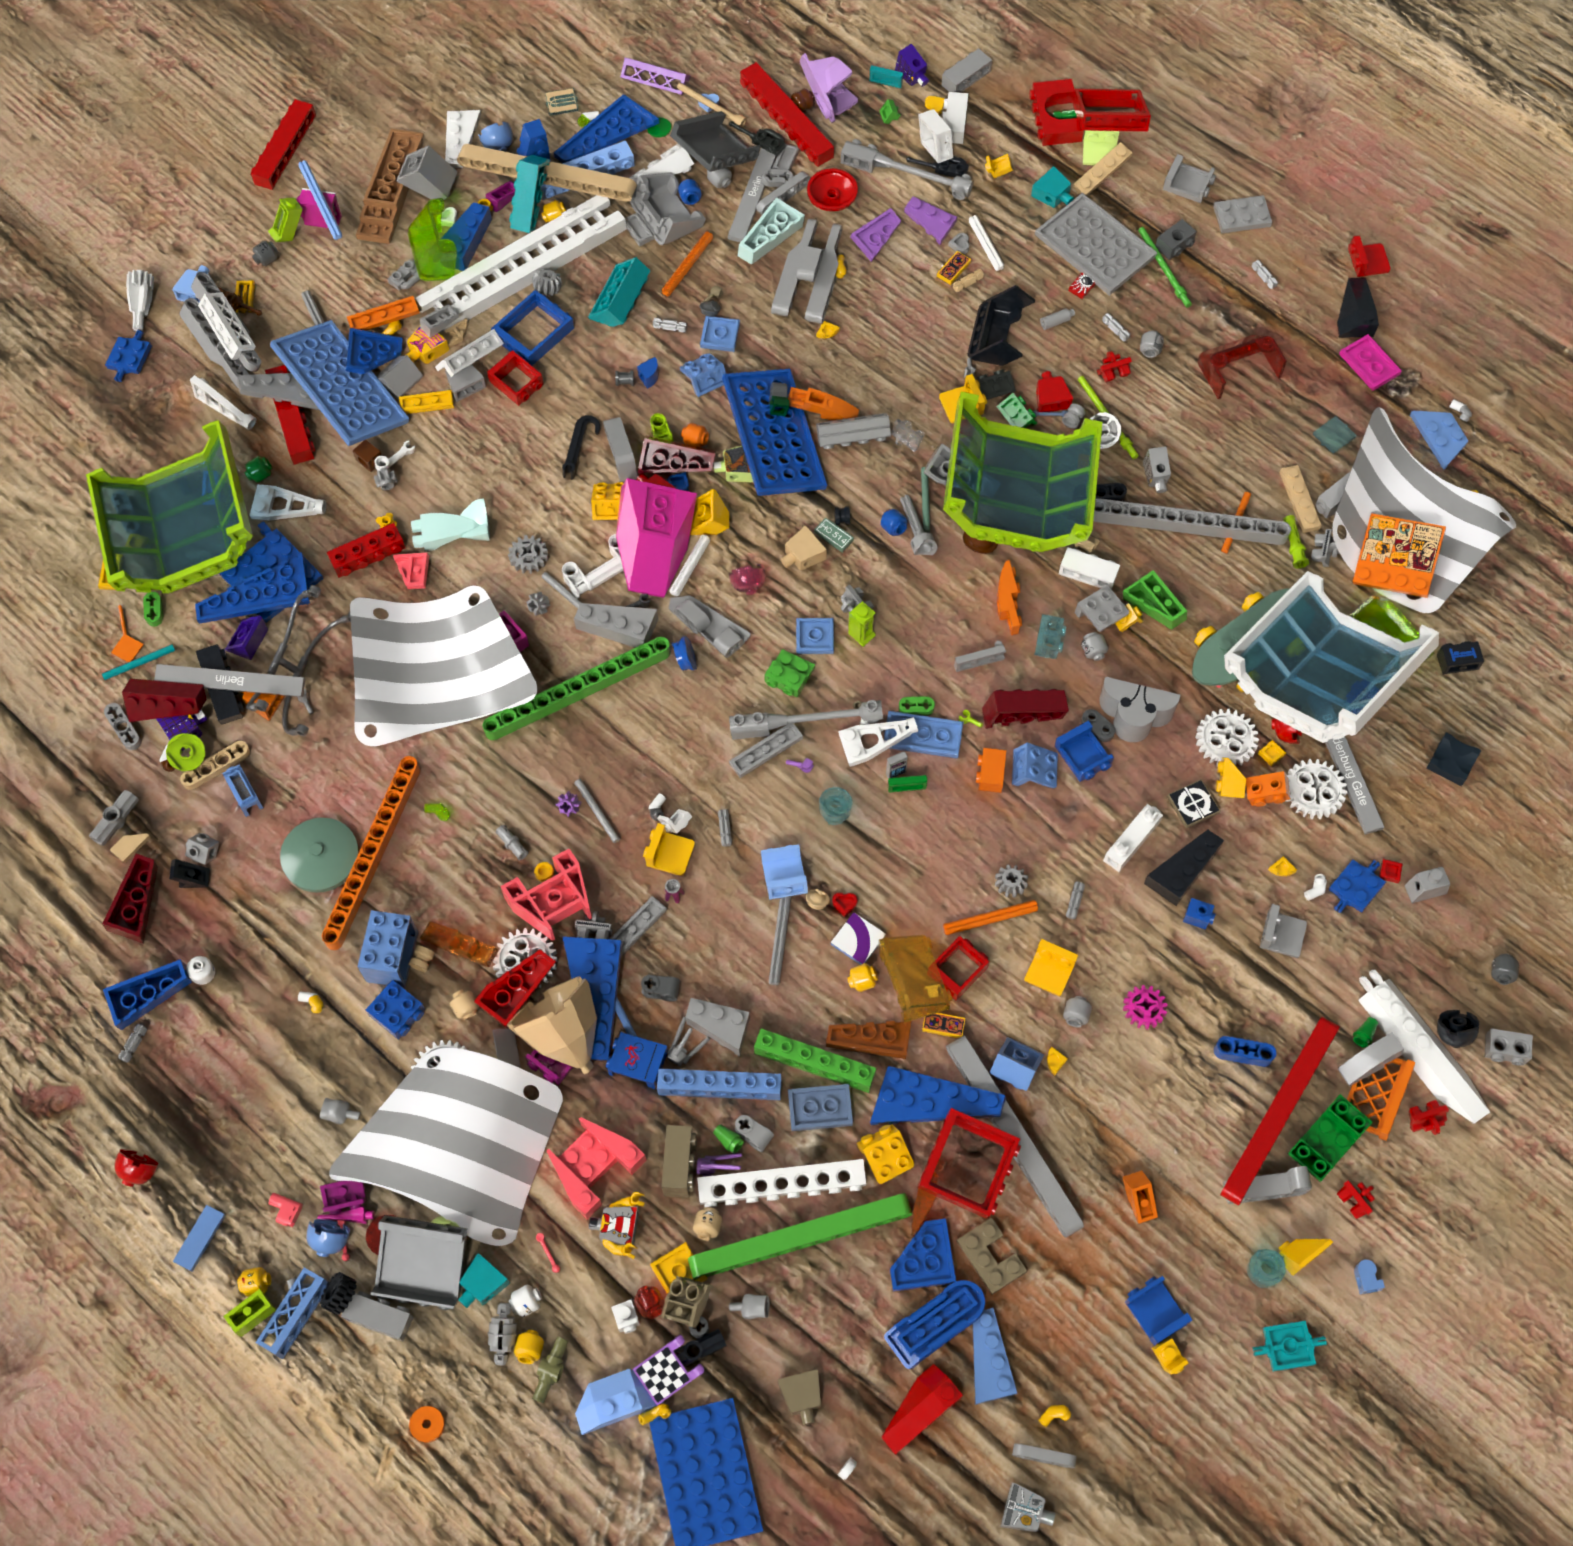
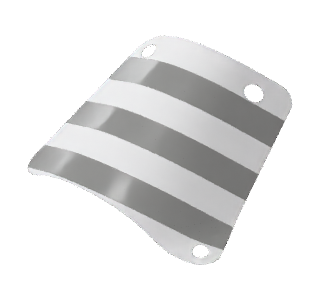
[1332,407,1516,613]
[350,586,537,746]
[329,1048,563,1246]

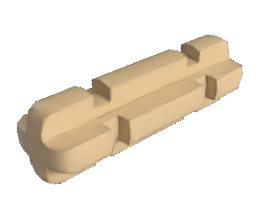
[953,269,984,292]

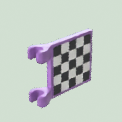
[632,1335,704,1406]

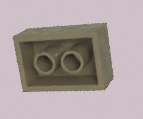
[662,1125,697,1198]

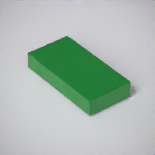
[888,775,927,793]

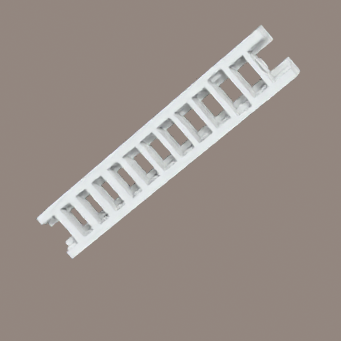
[415,195,627,333]

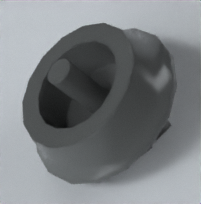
[699,300,721,316]

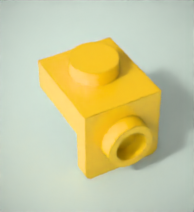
[985,154,1013,178]
[1115,603,1143,632]

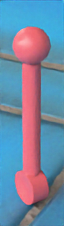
[337,1220,350,1261]
[536,1233,560,1273]

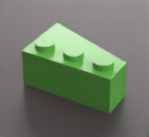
[1123,570,1187,630]

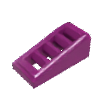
[486,181,515,212]

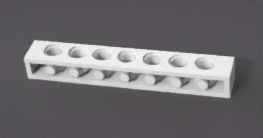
[697,1159,866,1207]

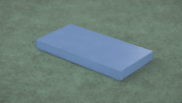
[884,711,963,759]

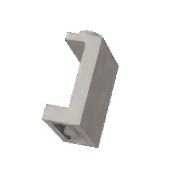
[1163,154,1216,203]

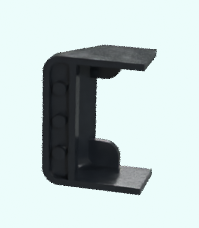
[967,285,1035,366]

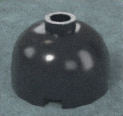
[1437,1010,1480,1048]

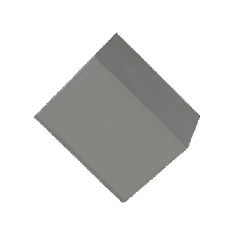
[376,355,423,399]

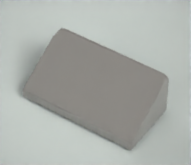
[492,1029,521,1068]

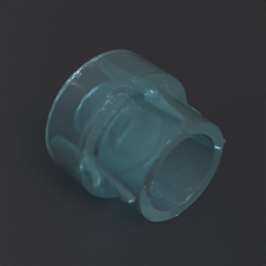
[819,787,852,825]
[1247,1249,1286,1288]

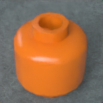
[681,423,709,448]

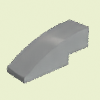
[1338,1032,1404,1086]

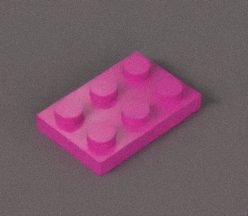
[1339,334,1402,391]

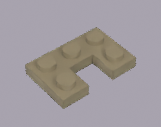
[956,1218,1027,1295]

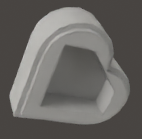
[948,233,969,255]

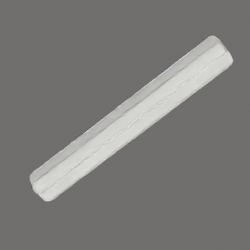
[969,215,1004,271]
[670,535,710,597]

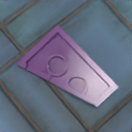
[904,196,957,245]
[850,208,901,262]

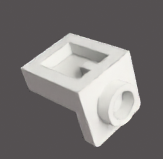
[611,1300,640,1334]

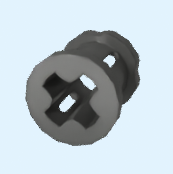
[615,370,634,386]
[689,1317,709,1339]

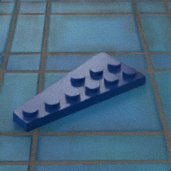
[553,94,659,163]
[563,937,622,1061]
[870,1066,1006,1125]

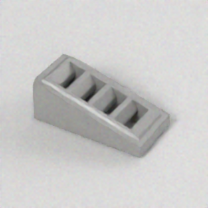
[420,304,459,338]

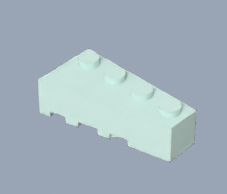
[737,198,805,265]

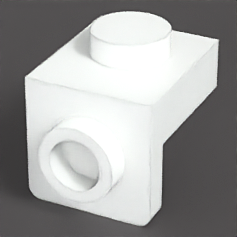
[657,809,692,833]

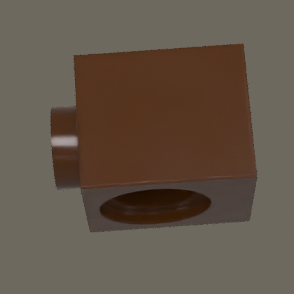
[353,440,382,472]

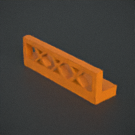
[347,296,420,331]

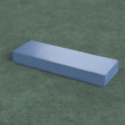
[173,1205,226,1272]

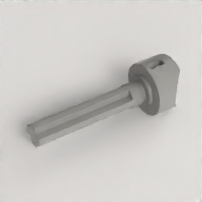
[900,495,938,555]

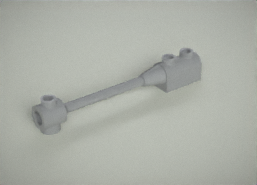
[841,139,973,200]
[729,700,883,740]

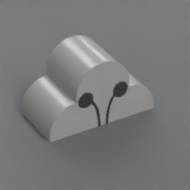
[1099,677,1180,742]

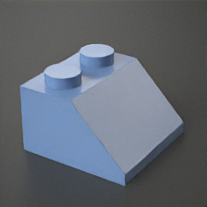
[990,1037,1044,1091]

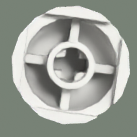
[1090,412,1121,449]

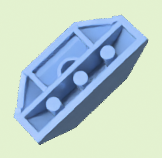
[575,1369,664,1435]

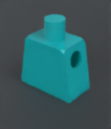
[1031,166,1074,208]
[458,1253,510,1308]

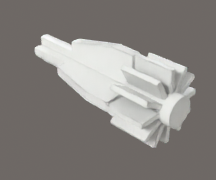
[126,270,154,331]

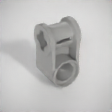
[735,1115,774,1152]

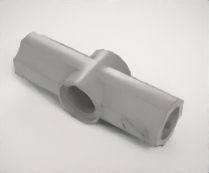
[89,790,139,846]

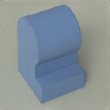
[1354,1260,1385,1295]

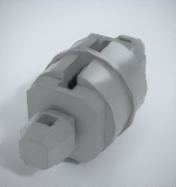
[488,1303,517,1365]

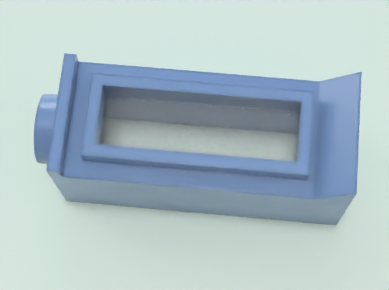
[222,764,263,817]

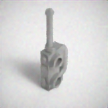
[388,243,435,290]

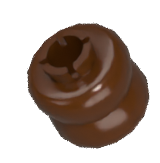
[791,88,815,112]

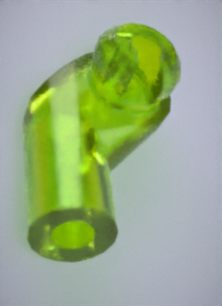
[424,804,450,821]

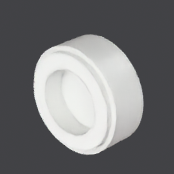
[838,1457,857,1480]

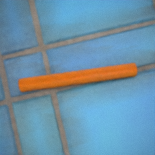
[662,231,713,297]
[943,900,1038,935]

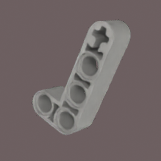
[603,417,638,483]
[1223,1166,1312,1204]

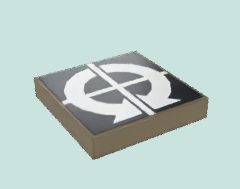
[1167,779,1221,829]

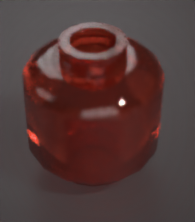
[634,1286,665,1319]

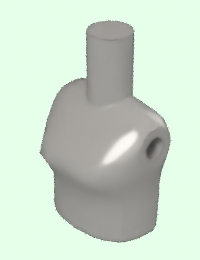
[320,1098,361,1125]
[729,1294,770,1319]

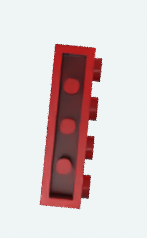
[326,523,405,578]

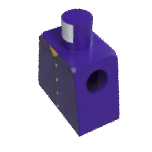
[895,44,929,87]
[157,710,207,751]

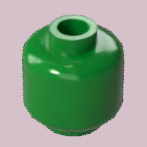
[244,456,273,483]

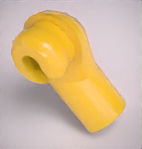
[835,254,847,279]
[381,320,402,336]

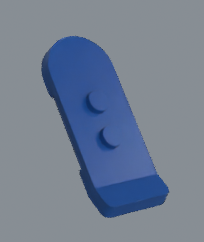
[884,1280,985,1369]

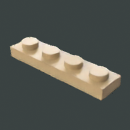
[1073,142,1133,196]
[1279,465,1322,533]

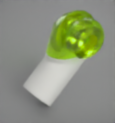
[577,111,599,127]

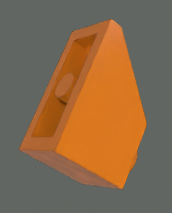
[1123,1170,1158,1224]

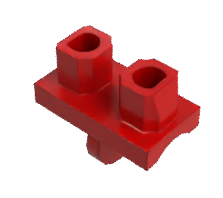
[1097,351,1132,383]
[1408,1100,1449,1135]
[1337,1180,1375,1219]

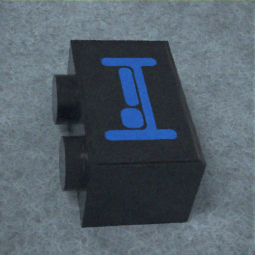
[1437,641,1484,675]

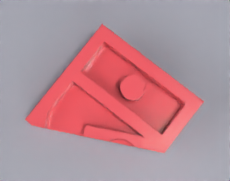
[393,553,429,589]

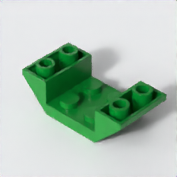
[1288,1094,1373,1182]

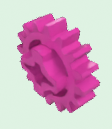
[1123,985,1168,1030]

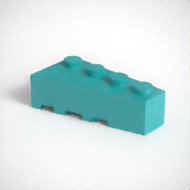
[509,155,550,233]

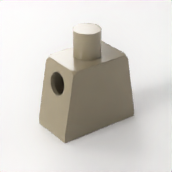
[778,1369,821,1425]

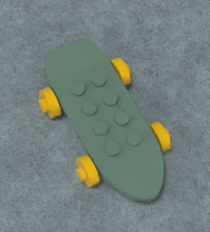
[1192,588,1314,693]

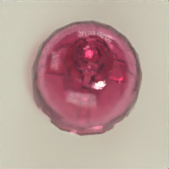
[728,564,766,596]

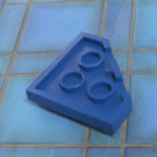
[346,328,403,374]
[890,1219,956,1292]

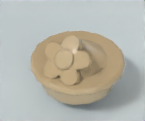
[806,889,830,910]

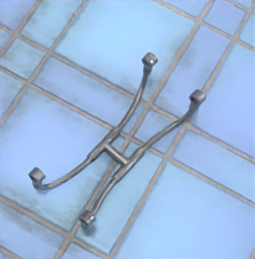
[246,585,351,736]

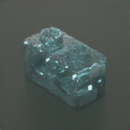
[1034,614,1067,659]

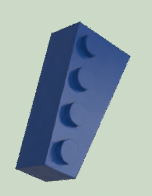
[431,202,492,271]
[103,959,192,1030]

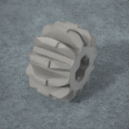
[532,269,562,296]
[995,864,1028,898]

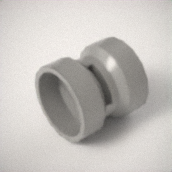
[1062,404,1086,429]

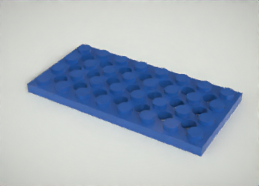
[722,369,827,496]

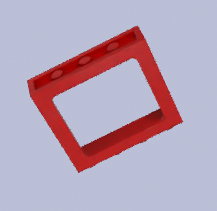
[917,1108,1021,1218]

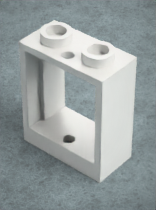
[918,109,953,163]

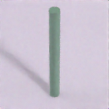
[921,467,930,533]

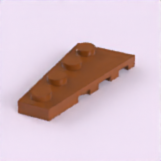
[826,1020,911,1059]

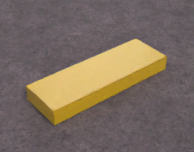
[399,390,454,414]

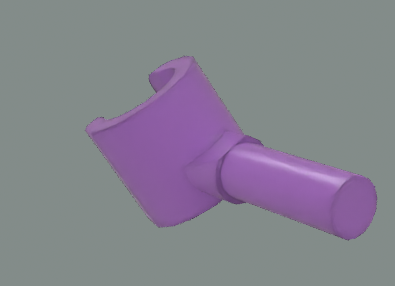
[786,758,814,773]

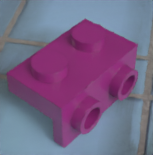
[525,1050,573,1086]
[320,1181,367,1214]

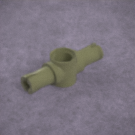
[532,1336,569,1403]

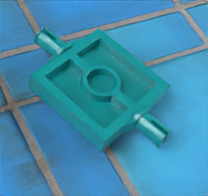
[1252,1321,1327,1372]

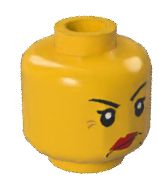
[237,1267,272,1297]

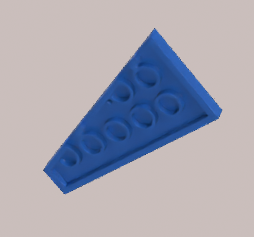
[195,552,310,624]

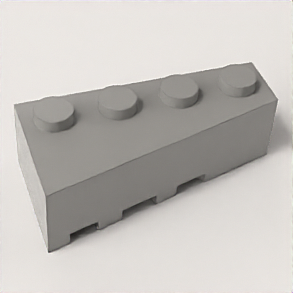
[574,603,658,648]

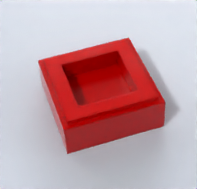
[1379,859,1403,883]

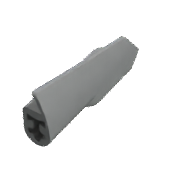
[669,595,751,658]

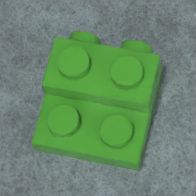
[764,649,815,698]

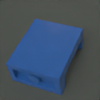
[1055,721,1114,782]

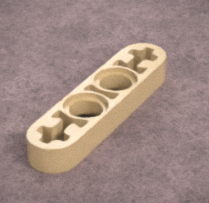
[180,741,250,790]

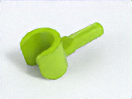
[959,710,983,728]

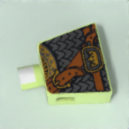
[713,446,753,482]

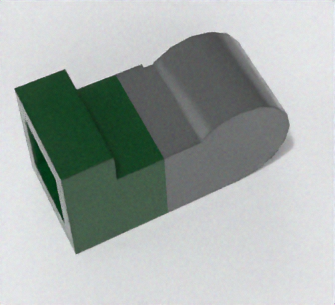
[769,382,790,416]

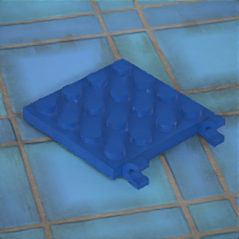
[217,521,324,623]

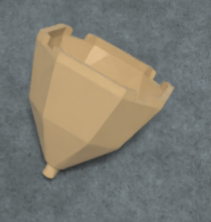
[507,976,597,1074]

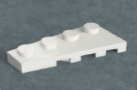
[445,110,481,168]

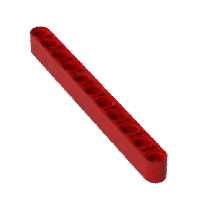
[1220,1017,1340,1206]

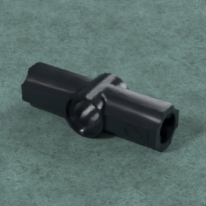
[674,1329,727,1367]

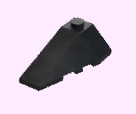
[1337,278,1379,338]

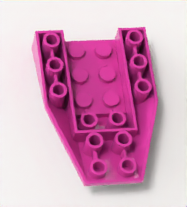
[616,478,697,598]

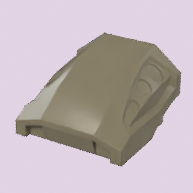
[661,1276,713,1328]

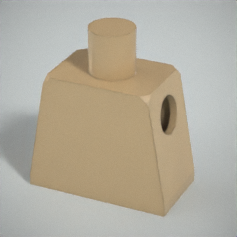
[781,526,827,570]

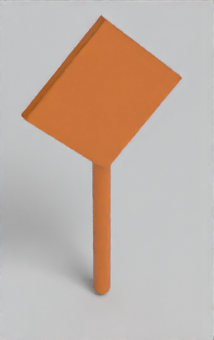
[111,605,144,662]

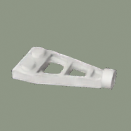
[190,375,257,430]
[250,484,326,521]
[838,717,918,767]

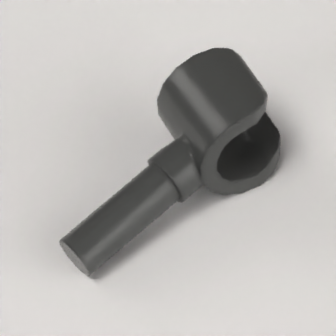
[625,594,650,608]

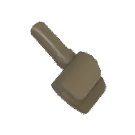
[701,286,723,303]

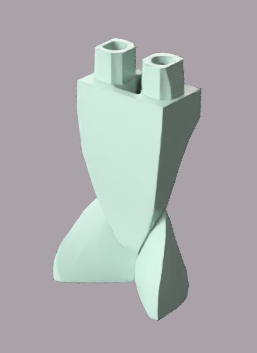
[411,498,490,552]

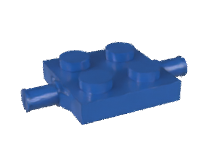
[105,330,152,382]
[1329,860,1386,913]

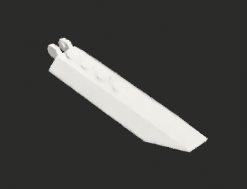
[1358,970,1490,1123]

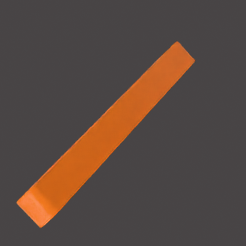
[322,756,420,950]

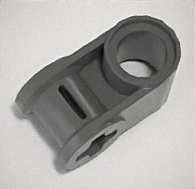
[641,975,680,1002]

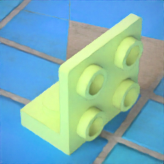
[1083,130,1119,165]

